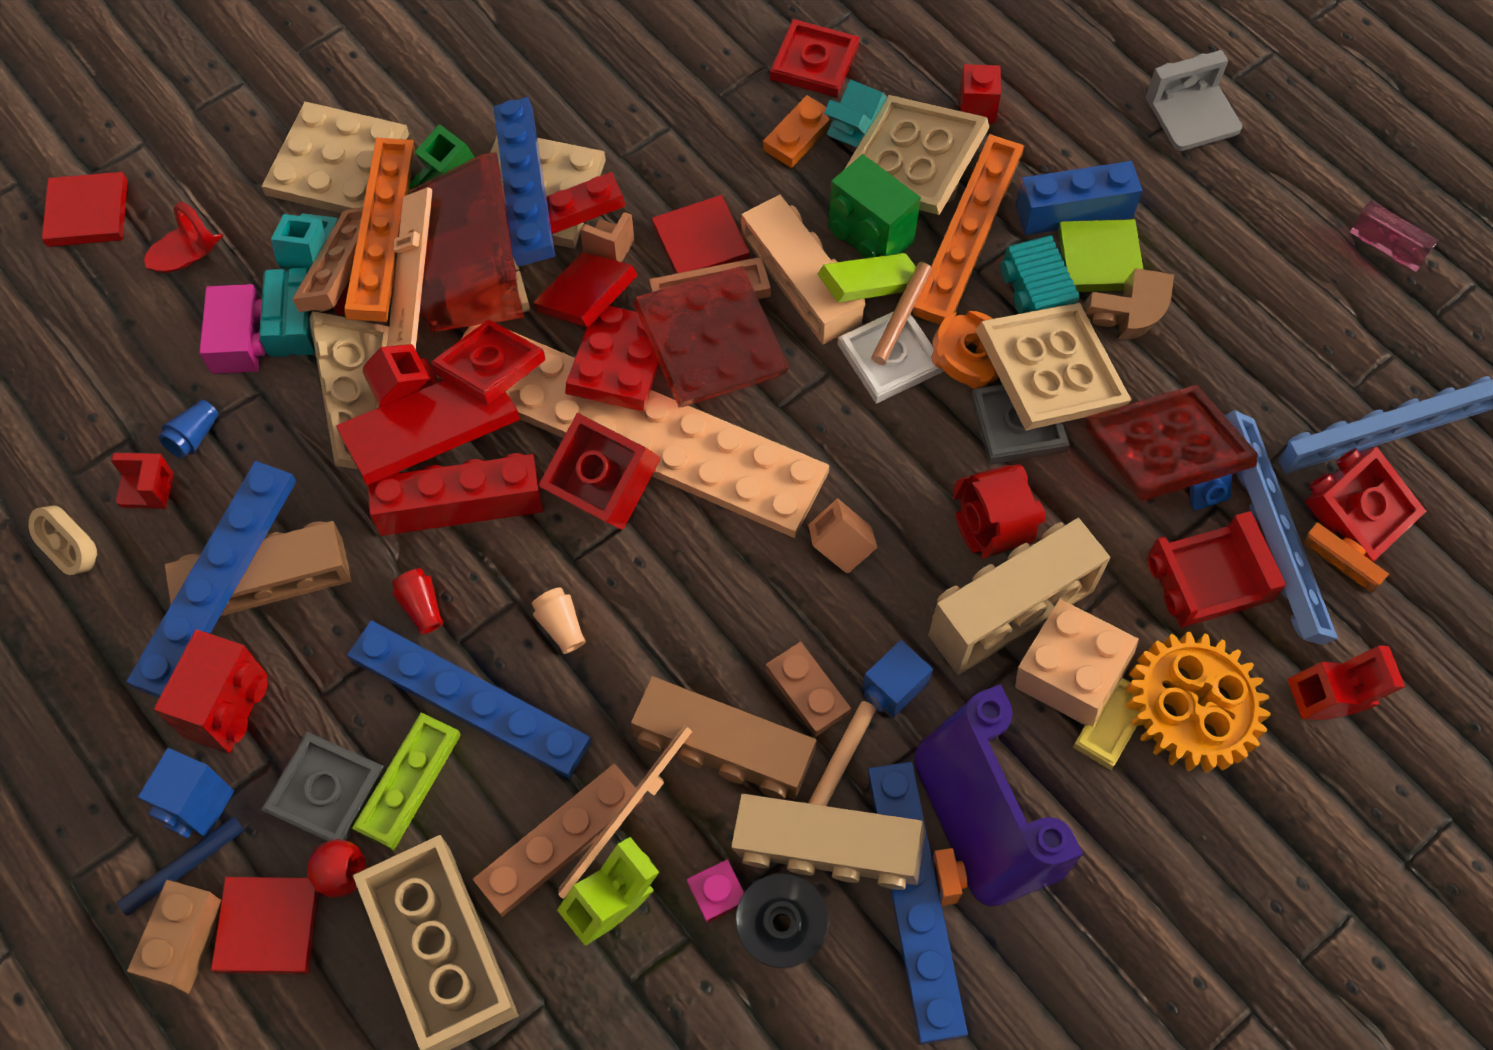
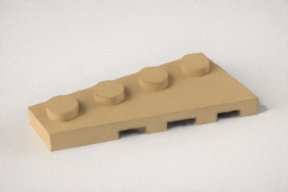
[310,311,389,469]

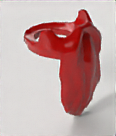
[144,202,223,273]

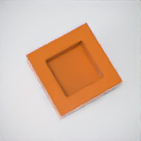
[932,848,967,906]

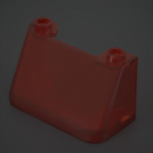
[409,152,524,332]

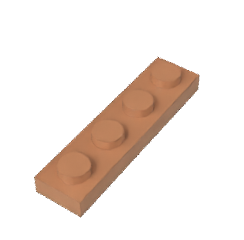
[292,207,363,312]
[473,763,644,917]

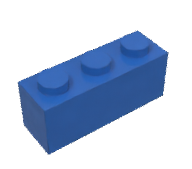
[1015,161,1143,235]

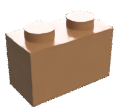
[127,880,222,994]

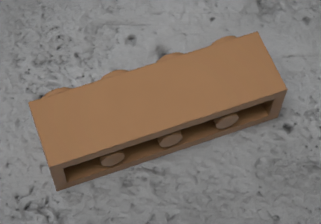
[165,521,352,616]
[631,676,816,800]

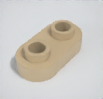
[29,505,97,575]

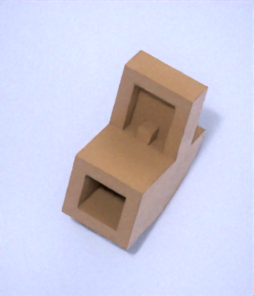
[1083,268,1174,340]

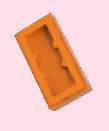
[1303,522,1389,592]

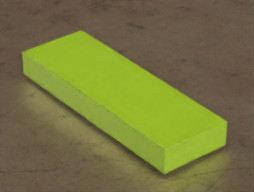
[817,253,916,303]
[352,713,461,851]

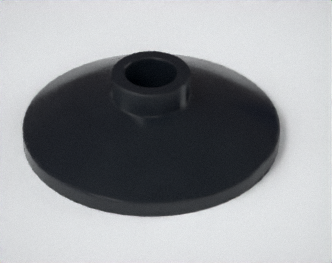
[736,874,829,968]

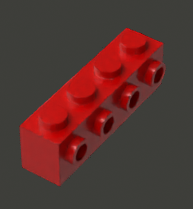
[368,453,544,536]

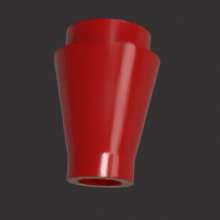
[392,569,444,635]

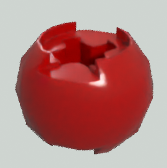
[307,839,366,898]

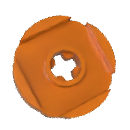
[931,311,999,389]

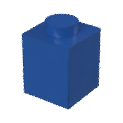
[862,640,933,718]

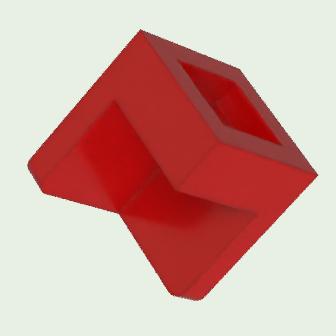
[111,453,174,509]

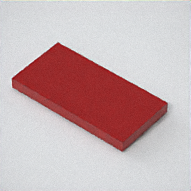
[336,380,520,486]

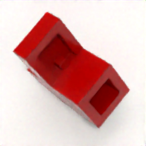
[362,344,439,407]
[1287,646,1405,720]

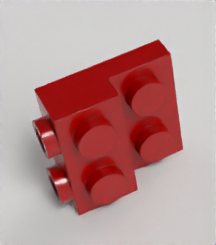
[1304,446,1427,562]

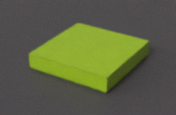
[1058,219,1143,292]

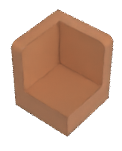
[580,212,635,262]
[808,498,877,573]

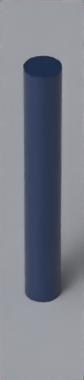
[117,816,245,916]

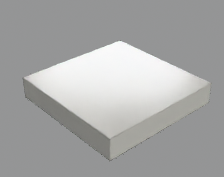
[837,311,944,404]

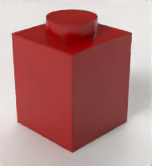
[959,64,1001,123]

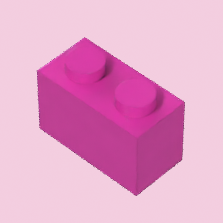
[199,284,266,374]

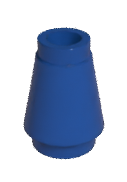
[158,400,219,458]

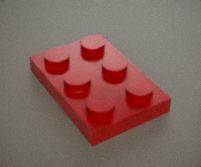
[565,306,672,412]

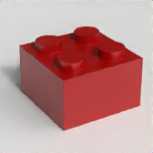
[538,412,661,530]
[153,629,268,754]

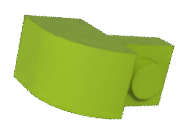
[557,837,659,946]

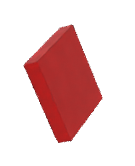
[770,19,860,98]
[42,172,128,247]
[652,195,750,274]
[533,252,638,328]
[430,319,546,405]
[211,877,319,974]

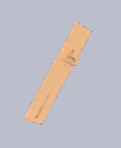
[387,187,432,350]
[558,725,692,899]

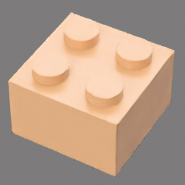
[1015,599,1139,727]

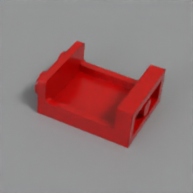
[1147,511,1286,628]

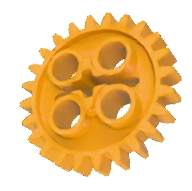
[1125,632,1270,773]

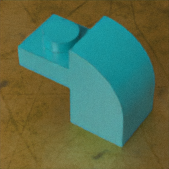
[824,79,887,147]
[271,213,338,271]

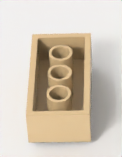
[928,517,1111,676]
[353,835,519,1050]

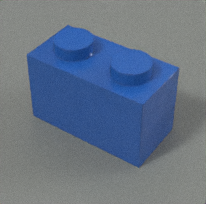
[138,748,234,839]

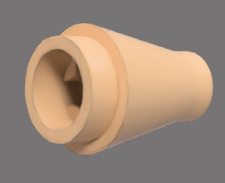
[532,587,586,654]

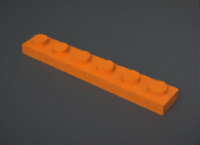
[912,134,1024,325]
[345,137,415,322]

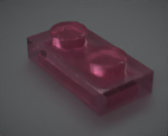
[1350,200,1438,272]

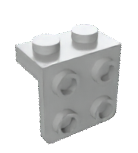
[1145,50,1242,151]

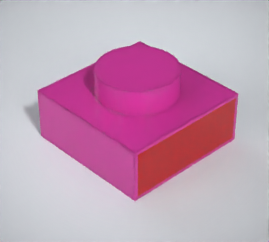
[687,859,744,924]

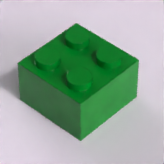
[828,154,921,259]

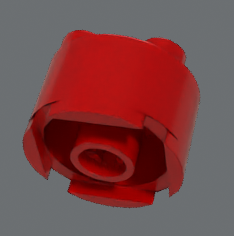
[953,464,1045,559]

